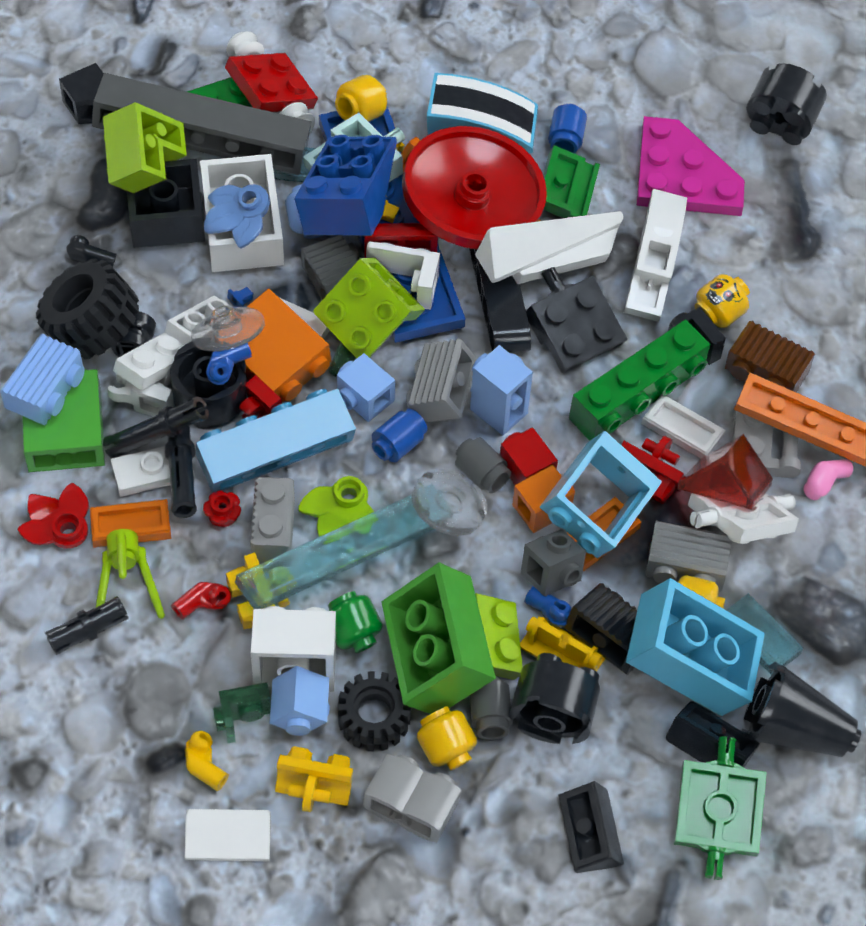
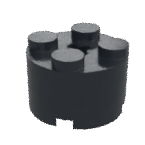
[746,63,827,145]
[170,338,248,429]
[509,653,600,744]

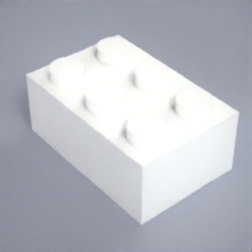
[200,154,284,272]

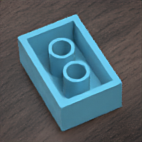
[626,578,765,716]

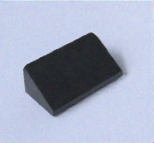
[666,701,760,768]
[558,781,624,873]

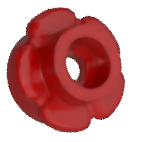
[203,490,241,527]

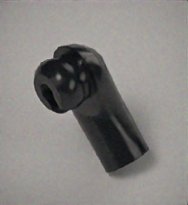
[66,235,117,267]

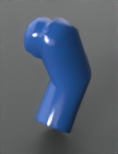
[524,586,572,628]

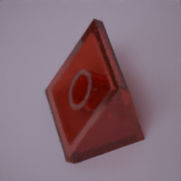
[678,434,773,510]

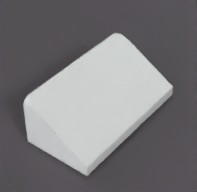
[185,809,271,861]

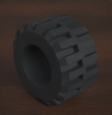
[36,259,139,360]

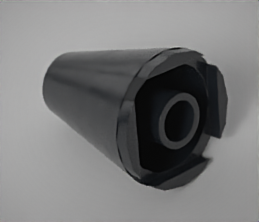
[742,662,861,757]

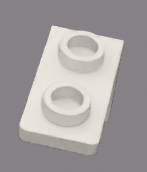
[366,241,440,310]

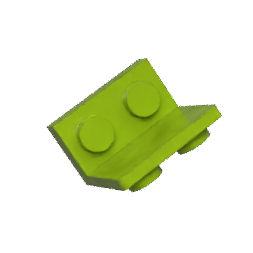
[313,258,425,358]

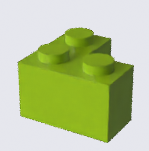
[103,102,187,193]

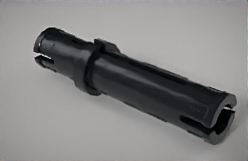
[103,397,209,458]
[164,426,197,518]

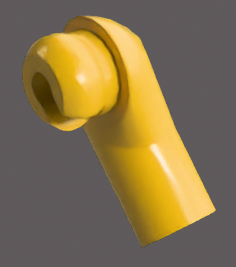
[185,731,229,791]

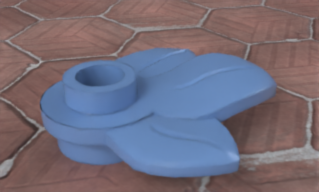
[204,184,270,249]

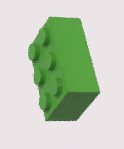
[381,562,496,714]

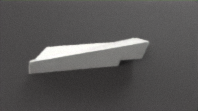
[475,211,623,284]

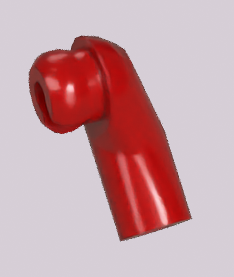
[171,582,232,620]

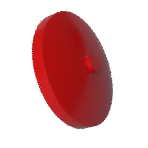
[402,126,547,249]

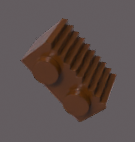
[724,321,815,392]

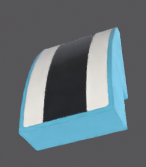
[427,73,538,153]

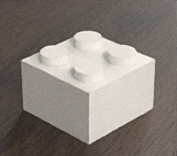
[251,606,336,692]

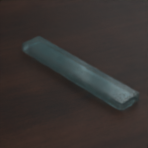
[235,486,452,609]

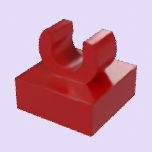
[239,375,282,419]

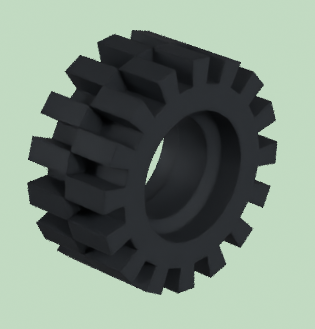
[337,671,411,752]

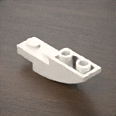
[623,189,687,322]
[113,296,239,390]

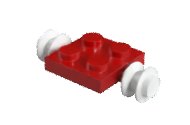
[225,31,318,133]

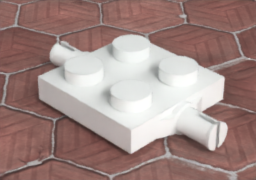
[688,482,799,544]

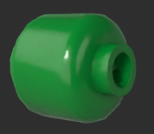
[327,591,383,654]

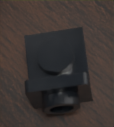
[668,307,726,365]

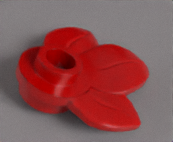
[17,483,89,549]

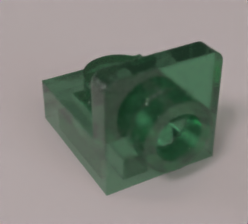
[213,682,271,744]

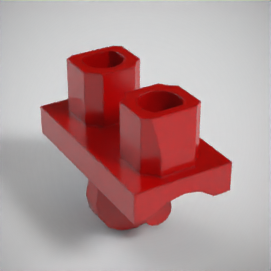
[621,436,686,504]

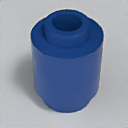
[548,104,587,154]
[372,408,428,463]

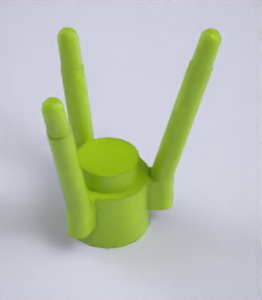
[96,529,165,619]

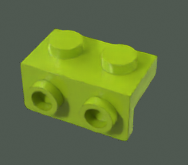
[475,593,523,680]

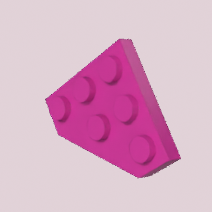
[636,116,745,216]

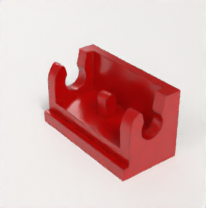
[364,223,438,258]

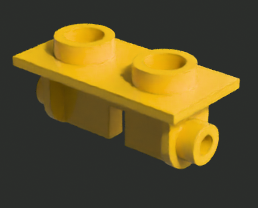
[520,616,605,672]

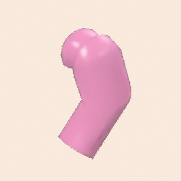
[803,459,853,500]

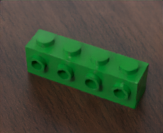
[569,319,710,441]

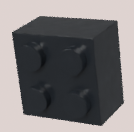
[127,159,205,248]

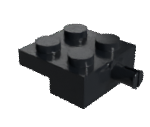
[526,267,628,373]

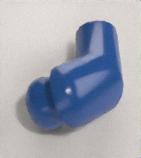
[206,340,252,385]

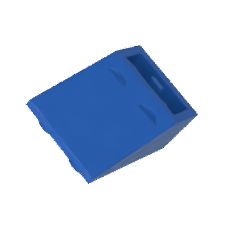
[294,135,397,236]

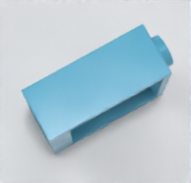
[540,431,662,558]

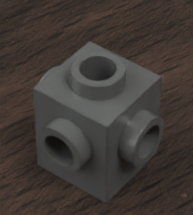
[520,529,586,596]

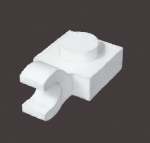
[107,373,174,417]

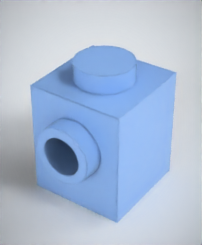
[337,353,395,422]
[270,666,330,736]

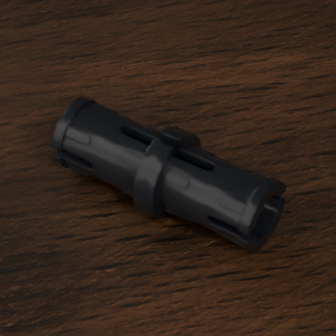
[45,596,129,655]

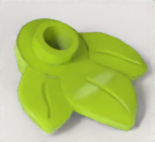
[298,476,375,544]

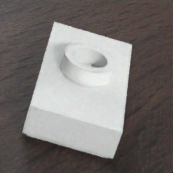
[111,446,195,497]

